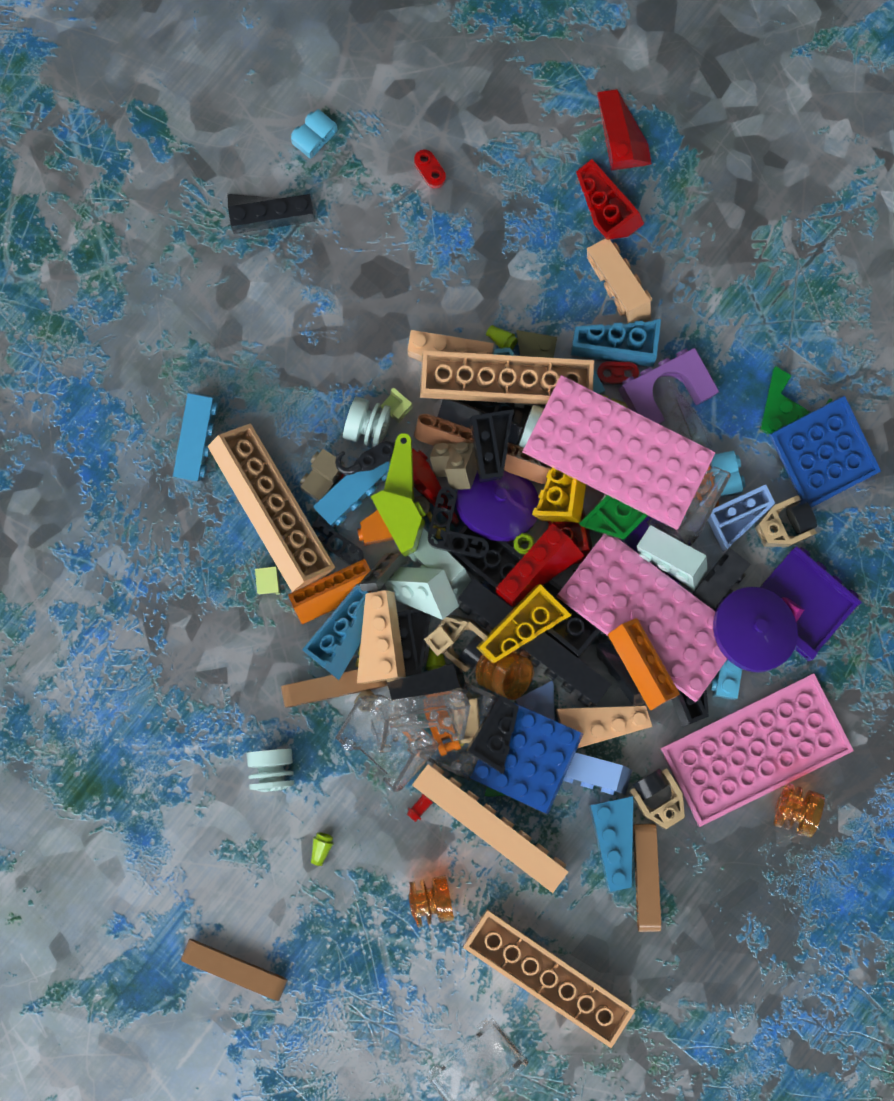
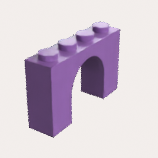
[618,348,719,425]

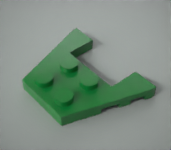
[760,366,834,435]

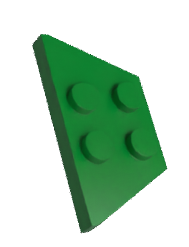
[579,495,648,540]

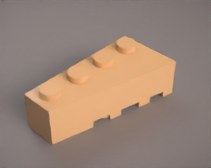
[407,330,494,362]
[357,590,406,684]
[556,706,652,749]

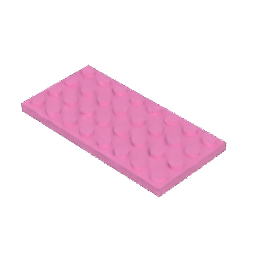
[522,375,716,530]
[556,534,727,702]
[660,674,854,827]

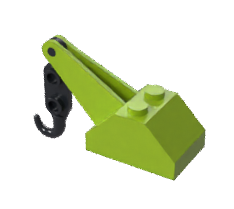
[335,433,426,557]

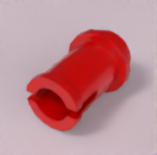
[406,794,433,822]

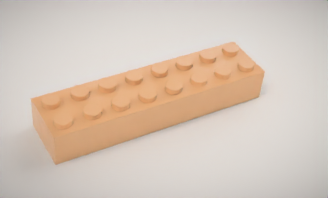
[420,350,594,405]
[208,423,335,592]
[412,764,568,893]
[463,909,635,1048]

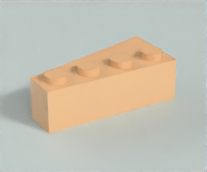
[587,238,652,324]

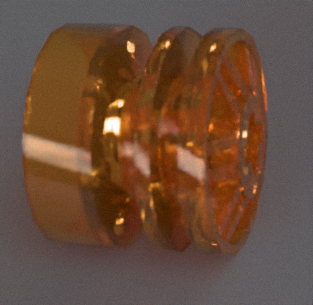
[475,652,533,700]
[774,783,825,838]
[408,875,454,927]

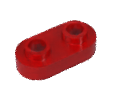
[414,149,446,188]
[597,362,639,384]

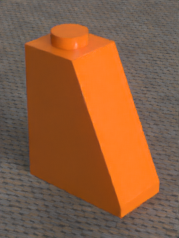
[357,510,394,546]

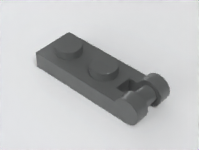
[359,552,408,592]

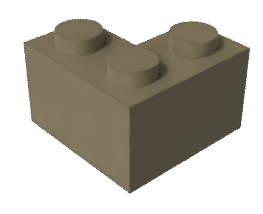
[430,442,478,489]
[300,449,345,501]

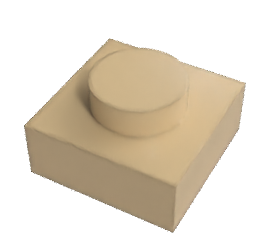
[424,625,455,656]

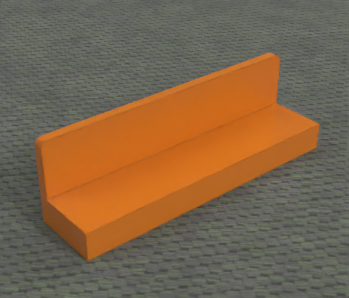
[608,618,680,710]

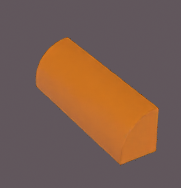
[288,559,372,624]

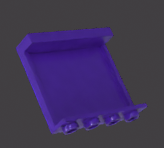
[760,546,862,662]

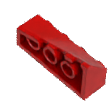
[496,523,584,607]

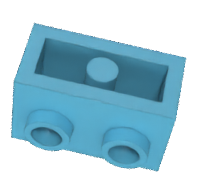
[711,659,742,700]

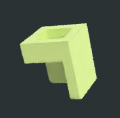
[381,388,413,423]
[255,567,280,595]

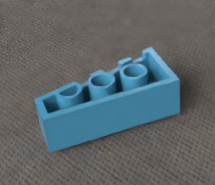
[571,319,661,367]
[173,392,220,482]
[313,462,390,526]
[302,584,369,680]
[589,796,633,892]

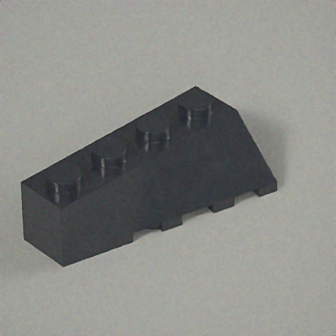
[227,194,315,234]
[437,399,532,445]

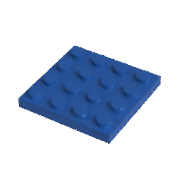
[768,396,881,508]
[470,703,583,814]

